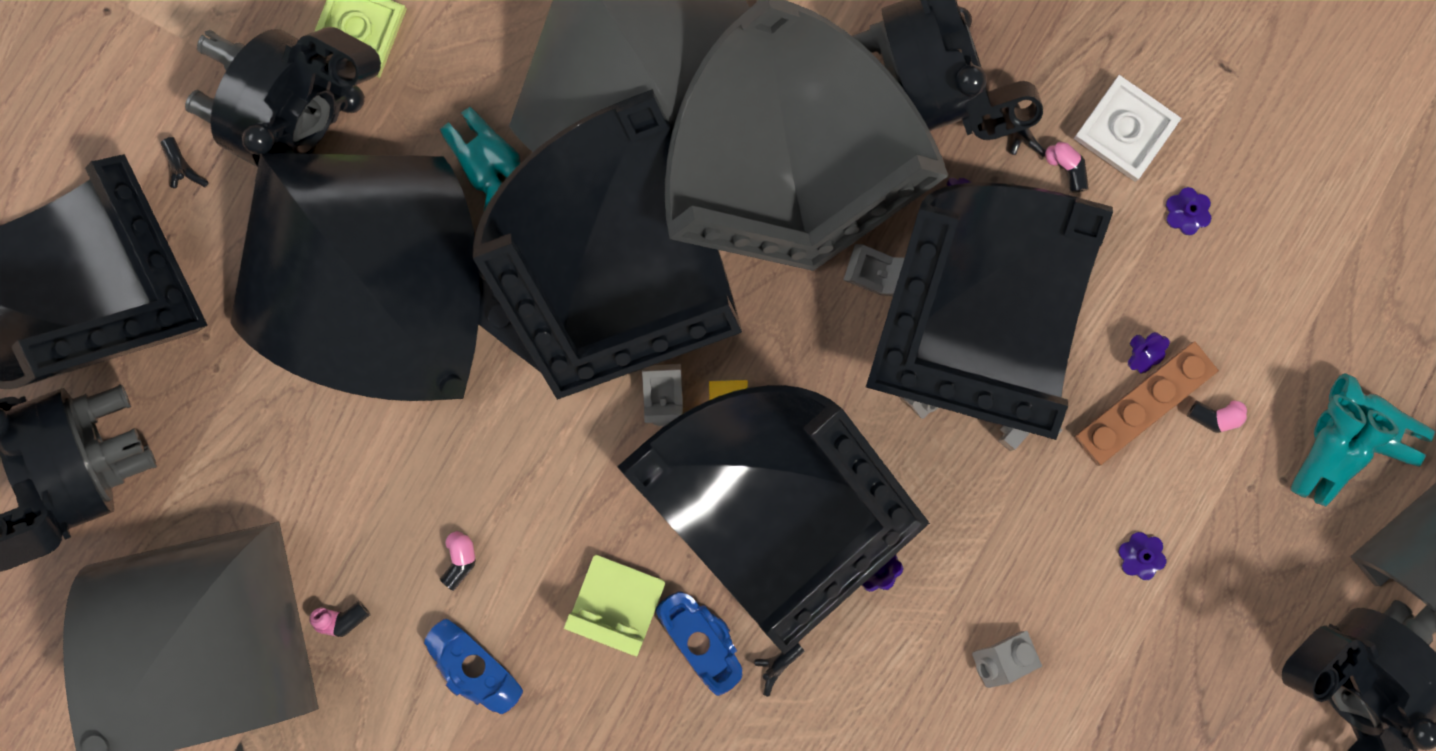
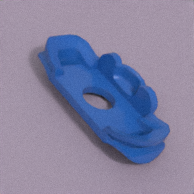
[656,592,742,696]
[424,619,523,714]

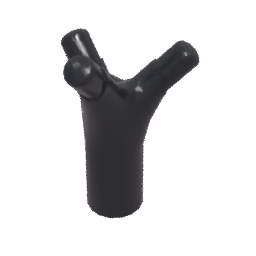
[1005,104,1046,157]
[160,137,208,189]
[754,643,805,697]

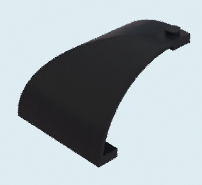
[473,89,742,400]
[230,153,480,401]
[0,154,208,389]
[866,182,1113,440]
[617,385,930,655]

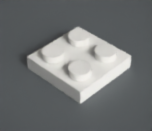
[1073,75,1182,182]

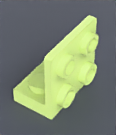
[564,555,665,657]

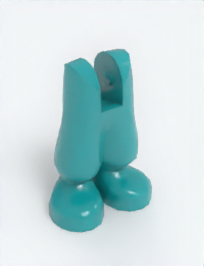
[440,106,520,211]
[1314,373,1436,467]
[1290,395,1399,507]

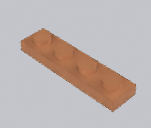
[1074,341,1219,466]

